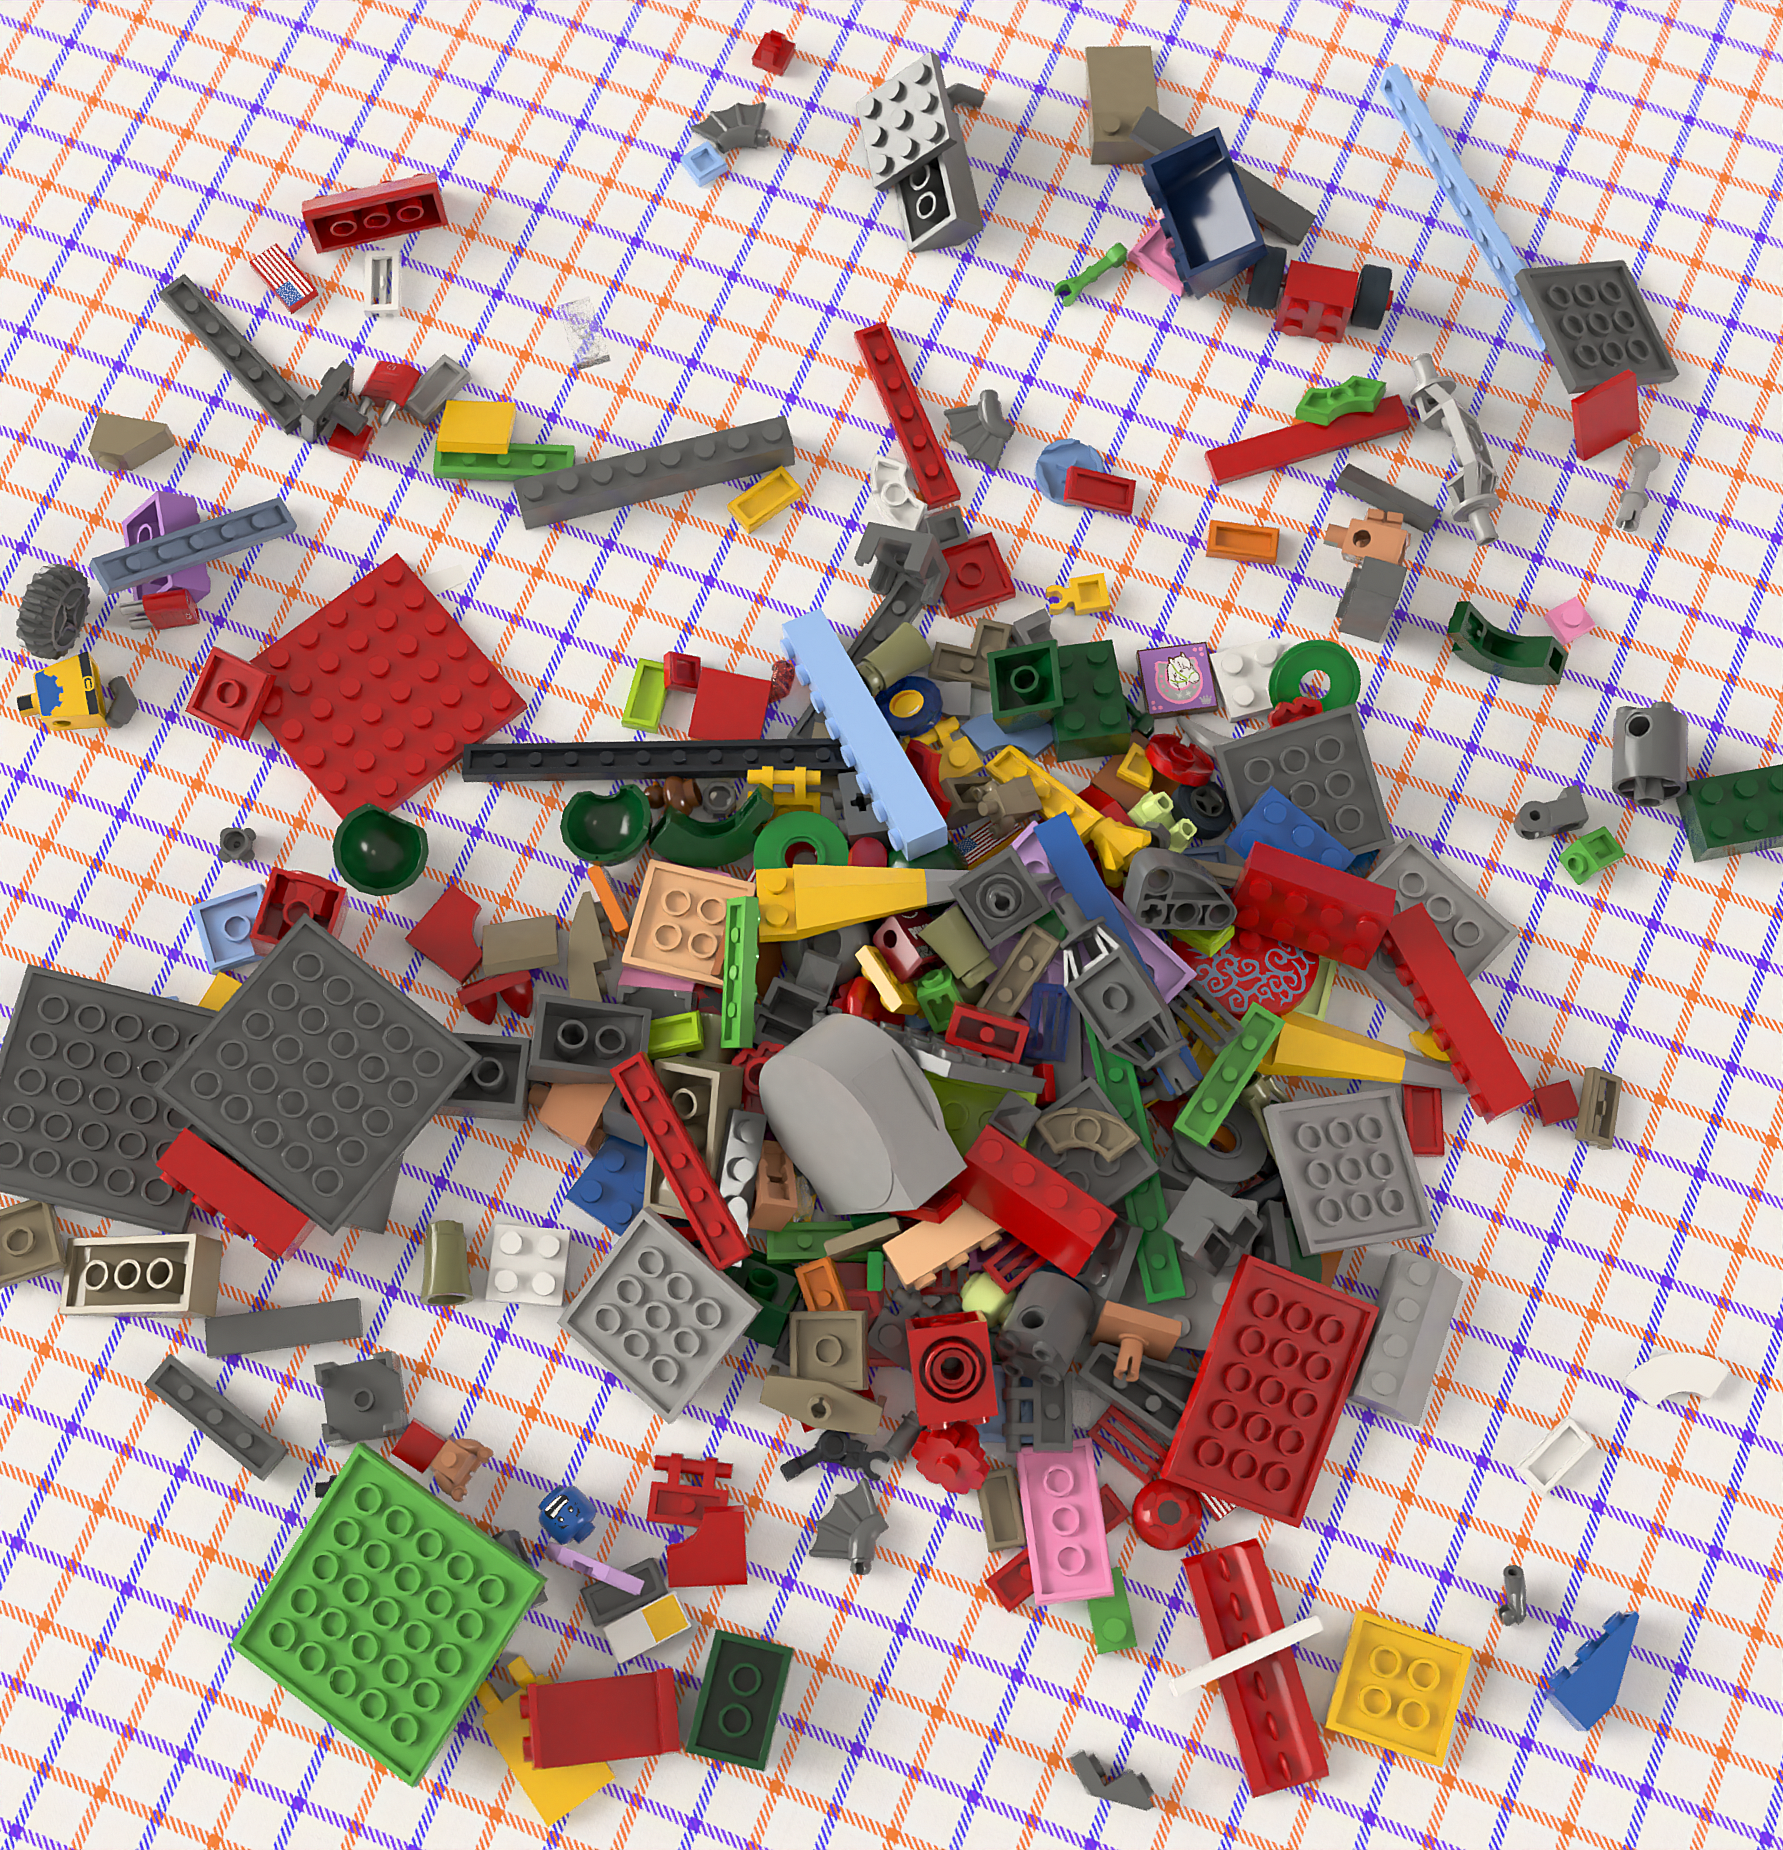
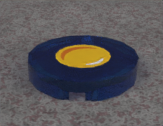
[874,676,944,739]

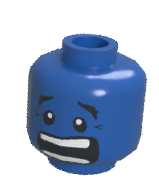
[538,1485,597,1545]

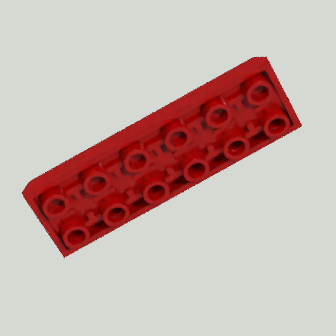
[1181,1538,1330,1798]

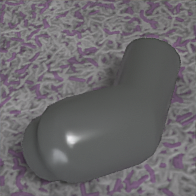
[946,83,985,111]
[105,676,138,729]
[1497,1565,1526,1626]

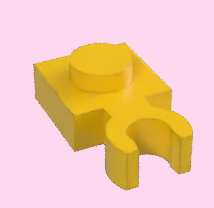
[1045,573,1111,616]

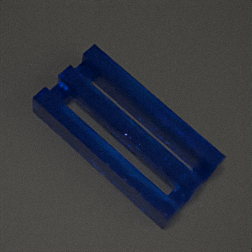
[1025,982,1072,1062]

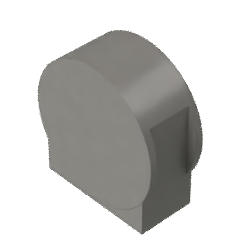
[759,1013,967,1216]

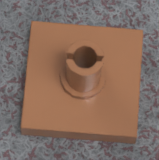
[1089,1301,1183,1382]

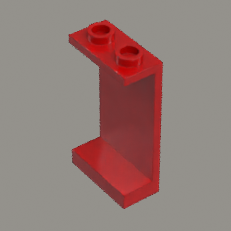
[519,1667,681,1771]

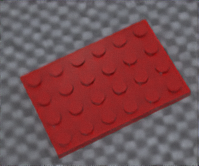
[1160,1253,1380,1528]

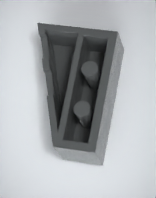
[1335,556,1408,643]
[1074,1342,1198,1446]

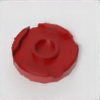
[1144,733,1215,786]

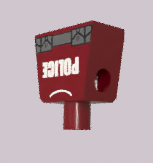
[873,908,946,985]

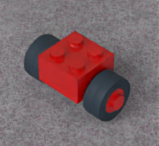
[1244,244,1394,344]

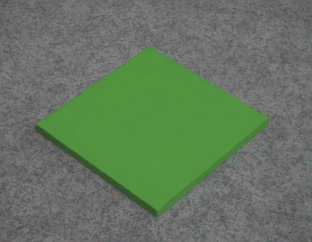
[230,1443,548,1788]

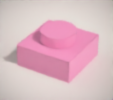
[1544,597,1596,646]

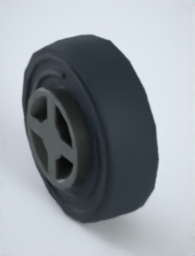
[1171,780,1233,840]

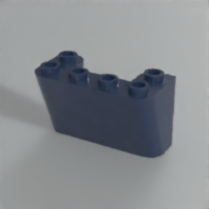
[1141,126,1269,300]

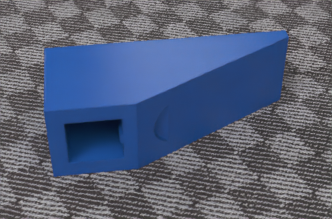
[1543,1611,1640,1731]

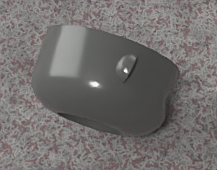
[780,920,876,990]

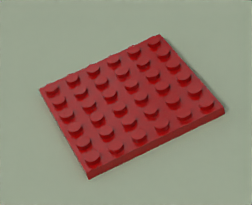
[249,553,528,821]

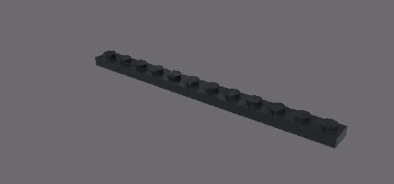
[462,738,856,782]

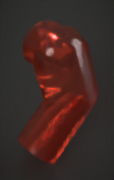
[768,660,795,705]

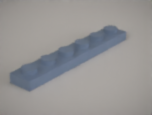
[89,497,297,596]

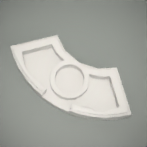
[870,453,927,531]
[1621,1352,1731,1407]

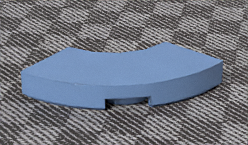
[960,712,1054,760]

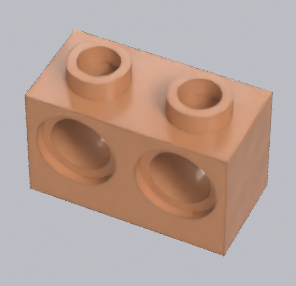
[748,1140,798,1232]

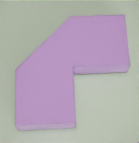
[545,1542,644,1595]

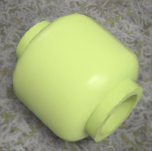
[960,1272,1017,1328]

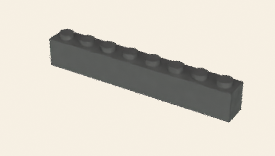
[513,415,795,530]

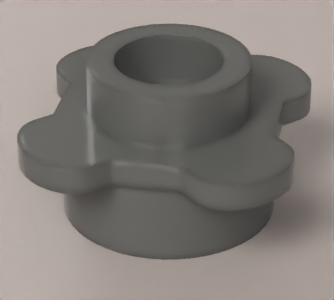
[218,827,256,863]

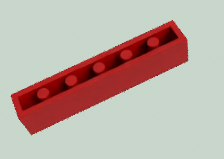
[1379,902,1535,1124]

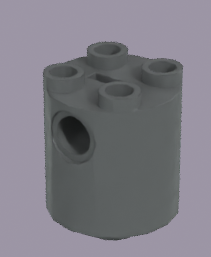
[1612,701,1688,807]
[994,1271,1096,1387]

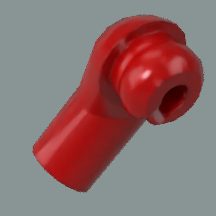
[846,977,873,1020]

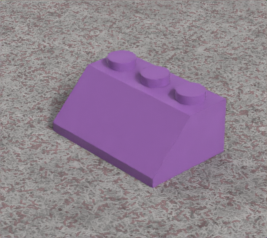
[122,490,211,616]

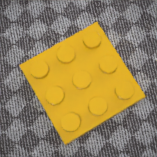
[1324,1610,1473,1768]

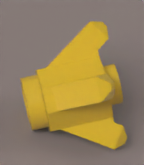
[1090,817,1151,888]

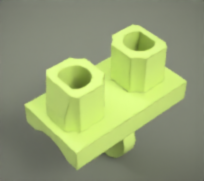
[1127,791,1197,853]

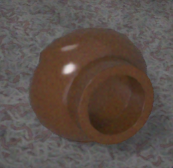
[643,776,703,816]

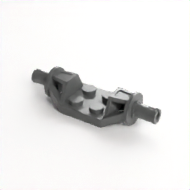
[1050,893,1199,1096]

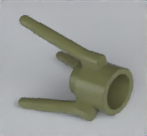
[1237,1071,1293,1167]

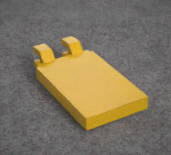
[476,1656,616,1827]

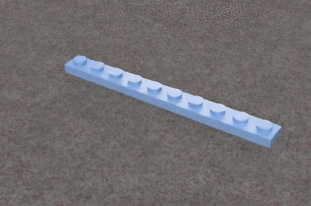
[1380,64,1548,353]

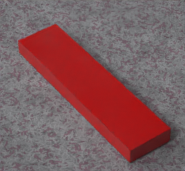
[984,1483,1131,1613]

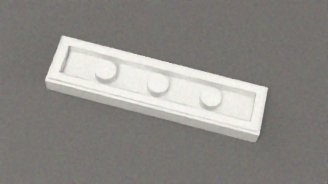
[1168,1616,1324,1696]

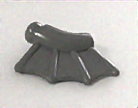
[691,102,771,154]
[943,389,1015,471]
[809,1478,889,1575]

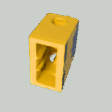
[17,652,109,731]

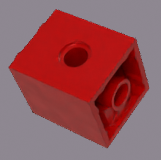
[249,866,349,957]
[905,1310,998,1430]

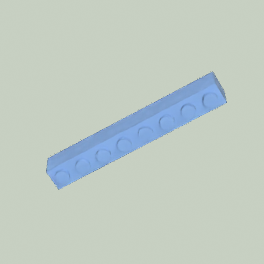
[780,608,948,862]

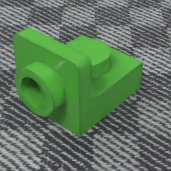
[1558,826,1626,885]
[917,968,964,1034]

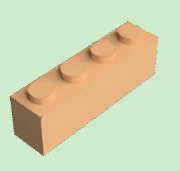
[882,1199,1006,1291]

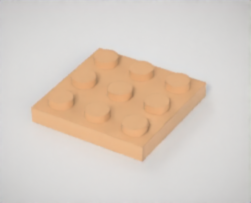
[621,859,757,989]

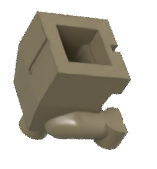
[973,775,1043,840]

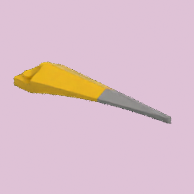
[756,864,1057,942]
[1255,1011,1469,1093]

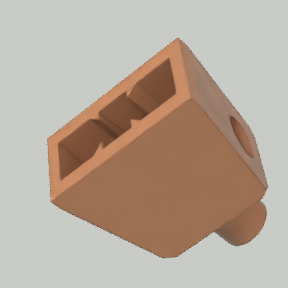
[528,1083,617,1159]

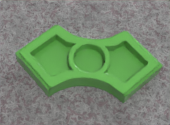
[1295,375,1386,426]

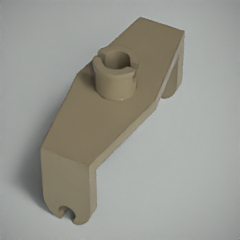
[759,1364,887,1436]

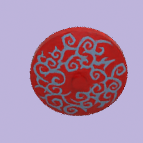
[1170,888,1319,1021]

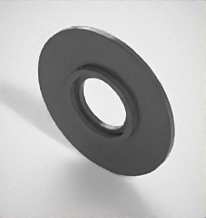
[1173,1101,1267,1183]

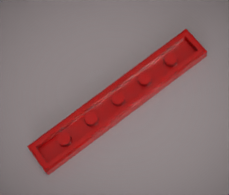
[854,321,961,511]
[1204,394,1411,486]
[609,1051,753,1271]

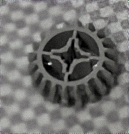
[16,563,90,660]

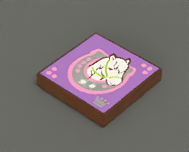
[1136,642,1219,720]

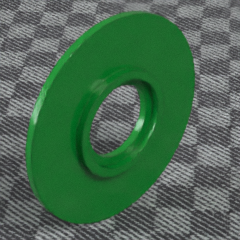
[1268,639,1361,712]
[753,811,849,871]

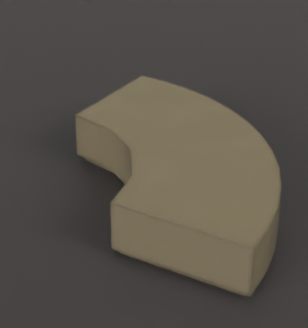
[1034,1107,1142,1163]

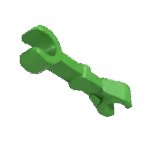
[1054,242,1128,307]

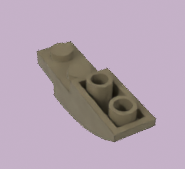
[567,891,615,1002]

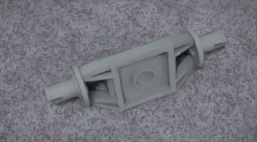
[1408,353,1500,546]

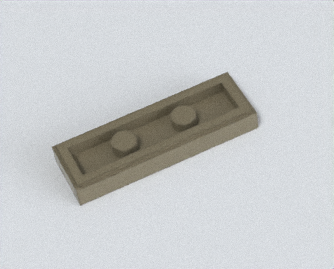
[976,922,1062,1017]

